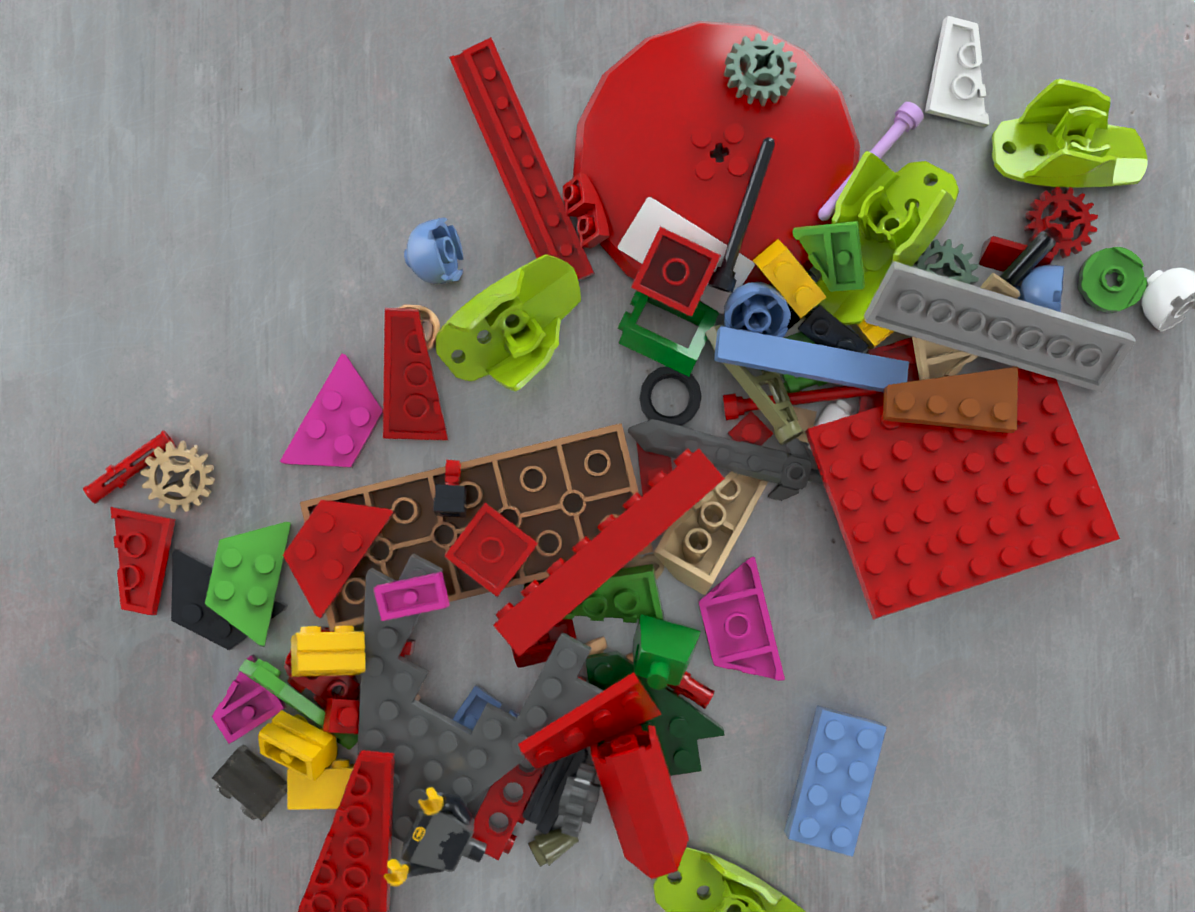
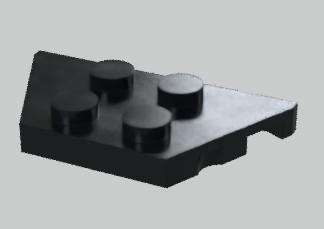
[171,549,288,650]

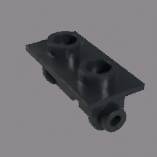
[798,304,869,353]

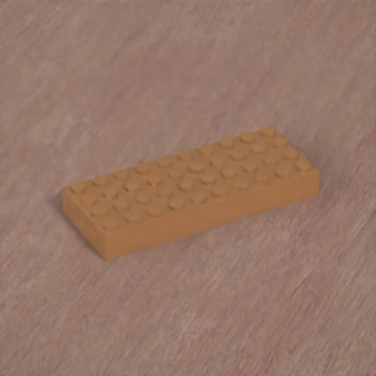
[300,423,653,631]

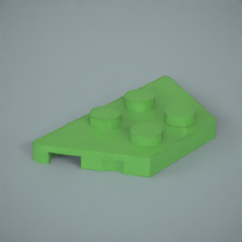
[205,522,291,647]

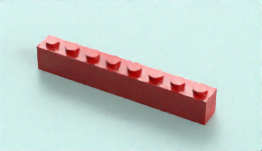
[493,448,725,656]

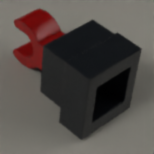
[433,460,467,518]

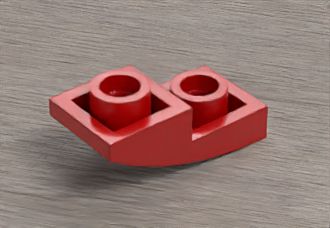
[562,172,610,249]

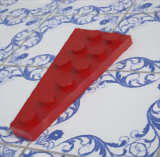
[298,750,394,912]

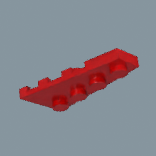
[383,308,448,440]
[518,672,662,769]

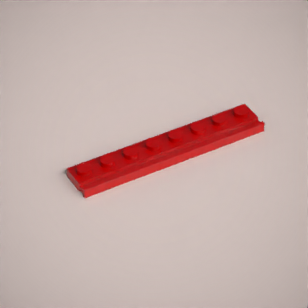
[449,37,595,281]

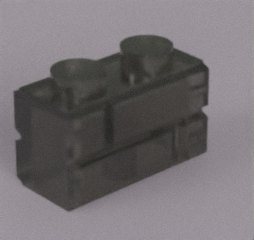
[212,744,287,821]

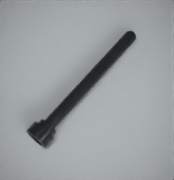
[708,137,775,293]

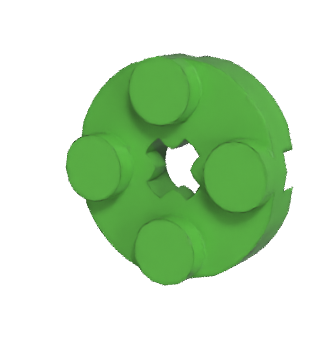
[1077,247,1147,313]

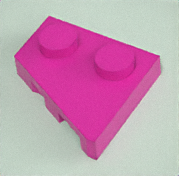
[212,654,287,744]

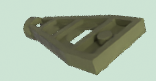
[705,324,803,445]

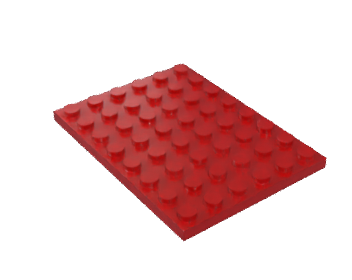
[805,366,1120,620]

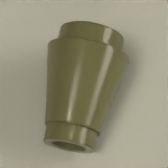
[528,827,579,867]

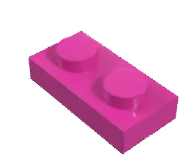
[374,572,450,621]

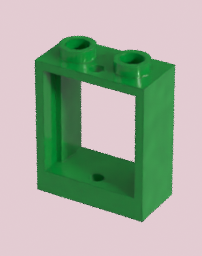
[618,290,719,377]

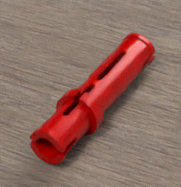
[83,430,176,504]

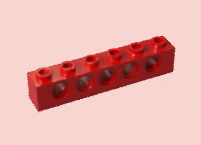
[472,674,587,861]

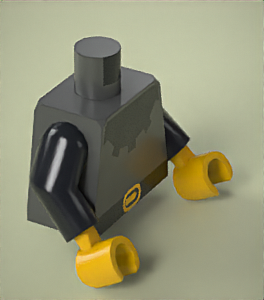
[384,787,487,887]

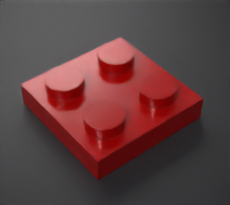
[444,503,539,597]

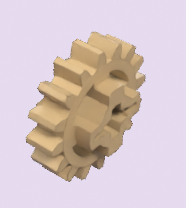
[141,441,215,513]

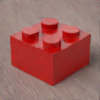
[631,226,721,317]

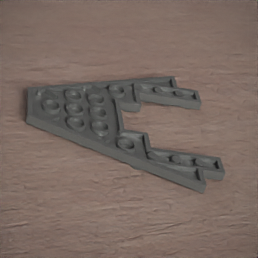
[357,554,603,842]

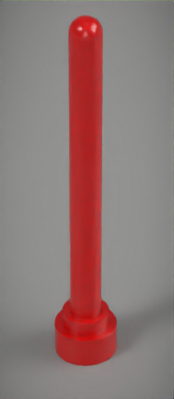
[723,385,879,421]

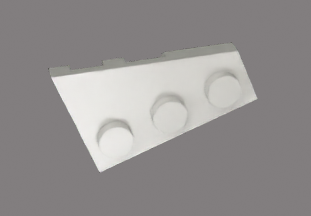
[925,16,990,128]

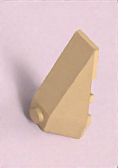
[654,471,769,595]

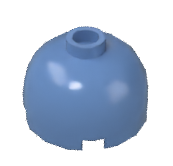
[404,217,464,284]
[1015,265,1064,312]
[724,282,791,338]

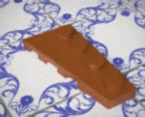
[883,367,1018,433]

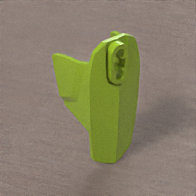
[816,151,959,325]

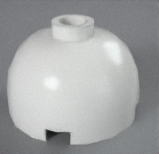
[1141,268,1195,332]

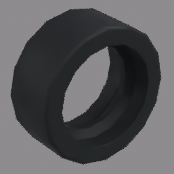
[639,366,702,426]

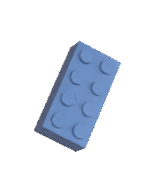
[784,705,887,857]

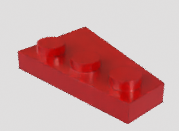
[110,507,176,615]

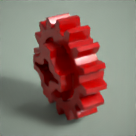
[1024,187,1098,259]

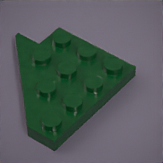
[585,651,725,776]

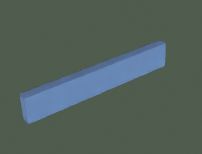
[714,326,909,392]

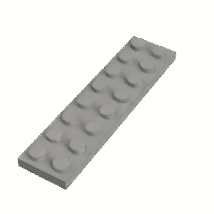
[864,261,1136,392]

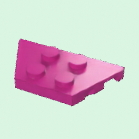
[280,353,383,468]
[698,557,785,681]

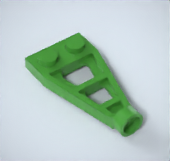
[238,658,358,750]

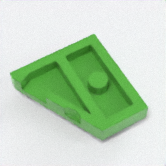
[792,221,865,292]

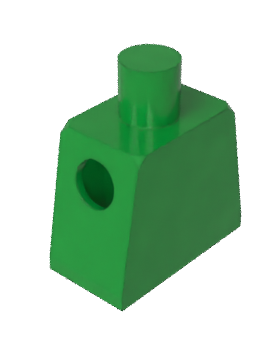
[633,614,701,690]

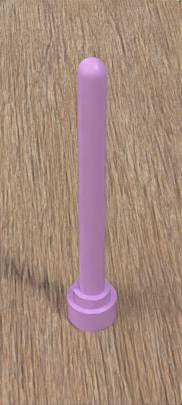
[818,102,924,221]

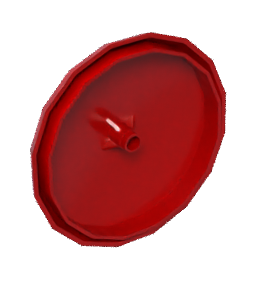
[573,21,860,303]

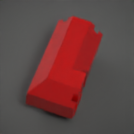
[590,725,689,879]

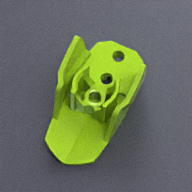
[992,78,1148,188]
[435,254,581,391]
[653,847,806,912]

